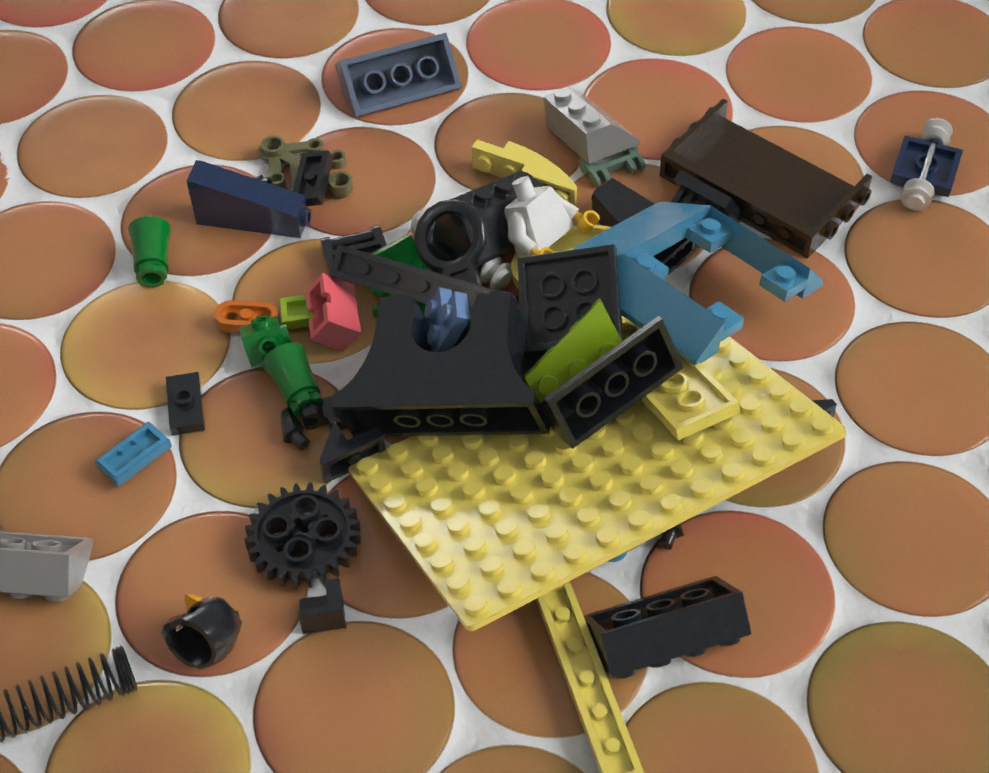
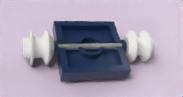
[890,118,963,211]

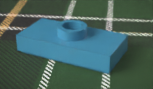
[95,421,172,487]

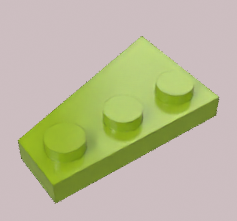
[524,298,622,402]

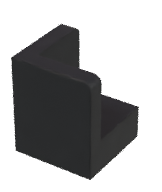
[298,578,346,634]

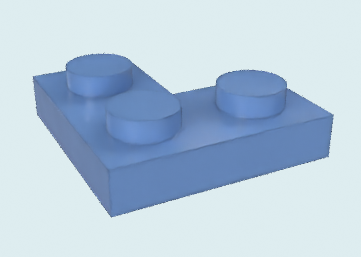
[425,287,470,352]

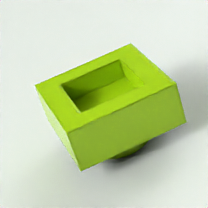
[280,295,313,330]

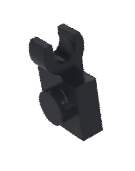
[301,396,347,431]

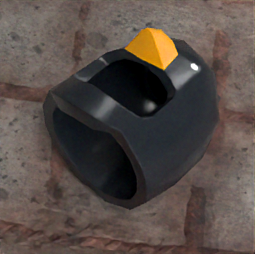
[161,595,242,669]

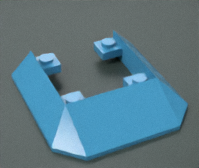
[573,201,823,365]

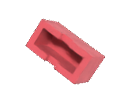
[305,273,361,351]

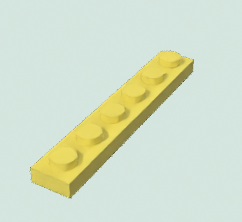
[536,581,644,773]

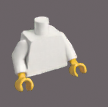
[504,176,600,256]

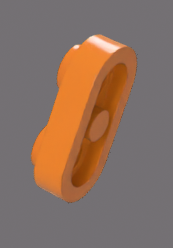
[214,300,279,333]

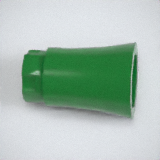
[128,216,171,288]
[262,342,324,418]

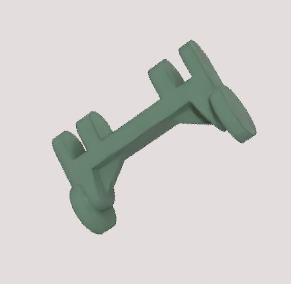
[579,146,646,187]

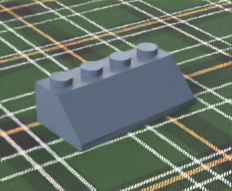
[335,32,462,117]

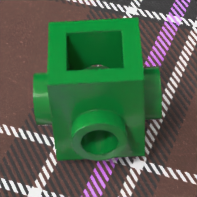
[239,315,292,367]

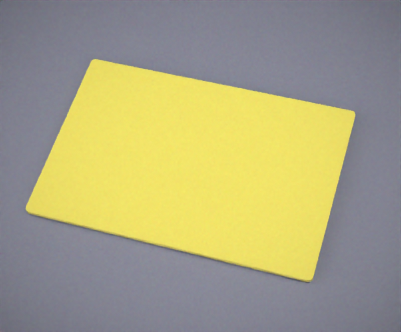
[348,336,846,631]

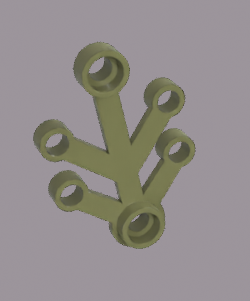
[259,136,353,198]

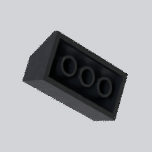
[432,170,544,267]
[541,316,684,449]
[584,576,752,679]

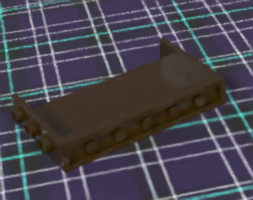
[659,99,872,258]

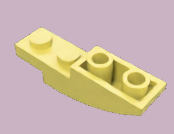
[472,140,577,206]

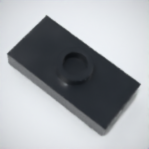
[166,372,205,435]

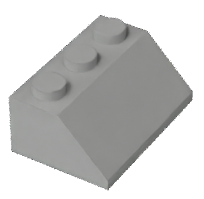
[543,87,640,164]
[0,531,94,601]

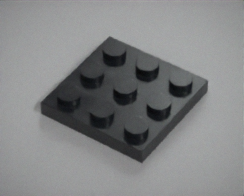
[517,244,623,356]

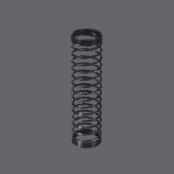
[0,645,138,743]

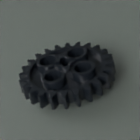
[245,482,361,589]

